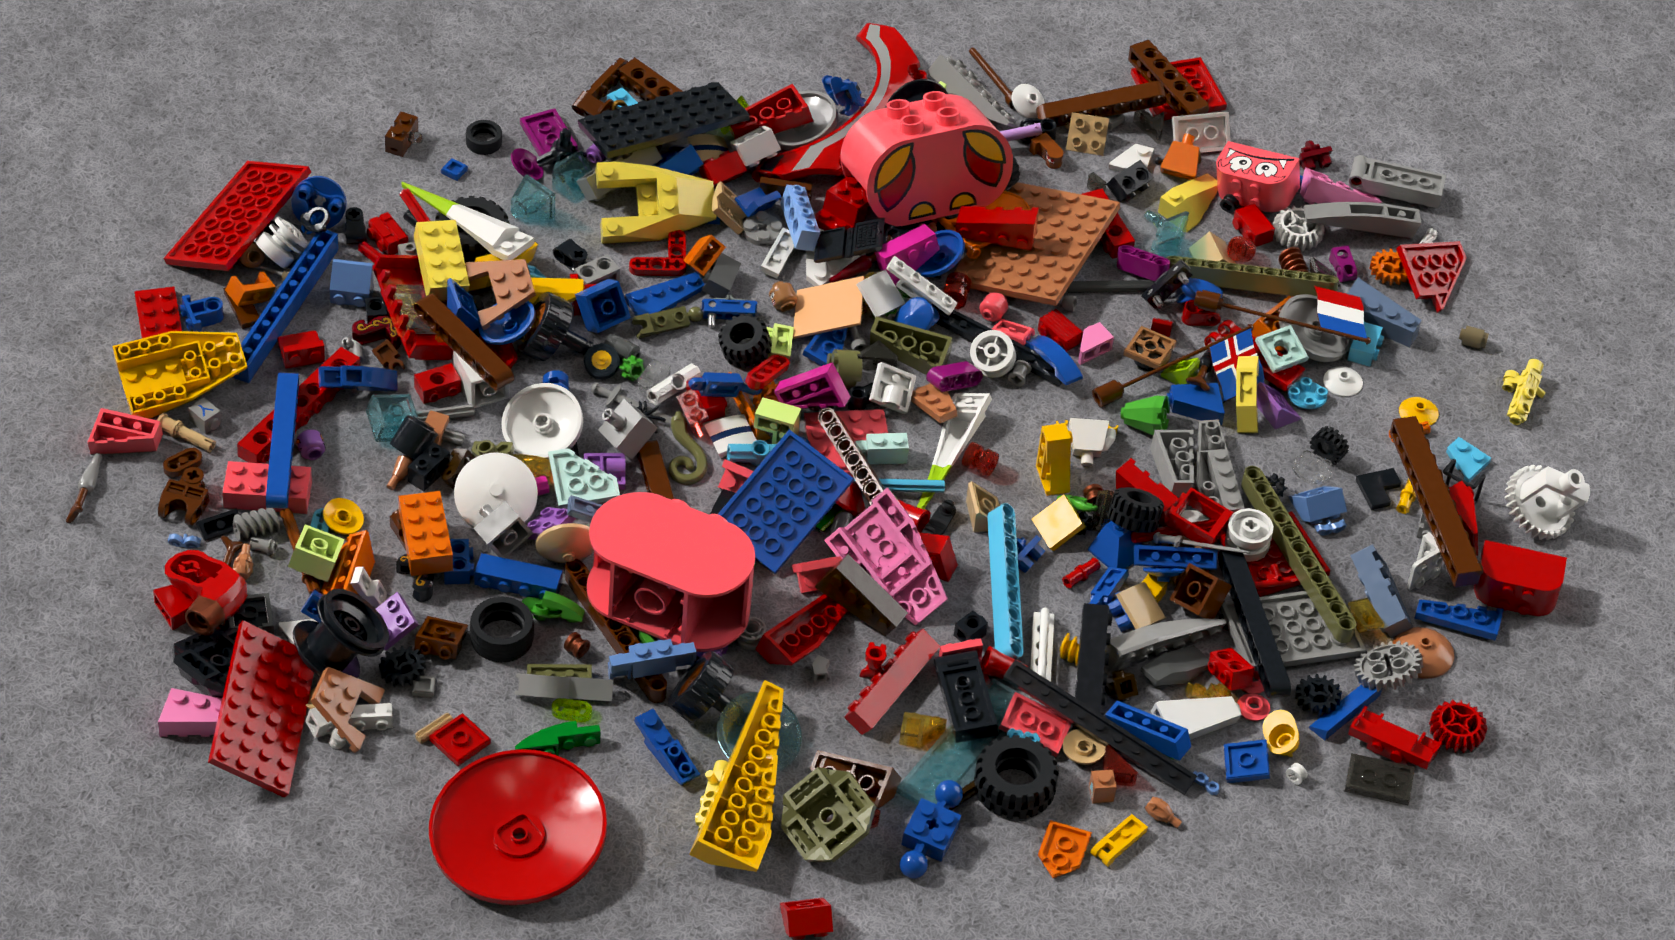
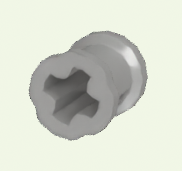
[1008,360,1031,386]

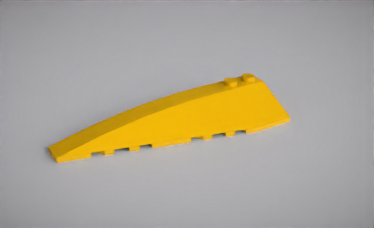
[689,680,784,872]

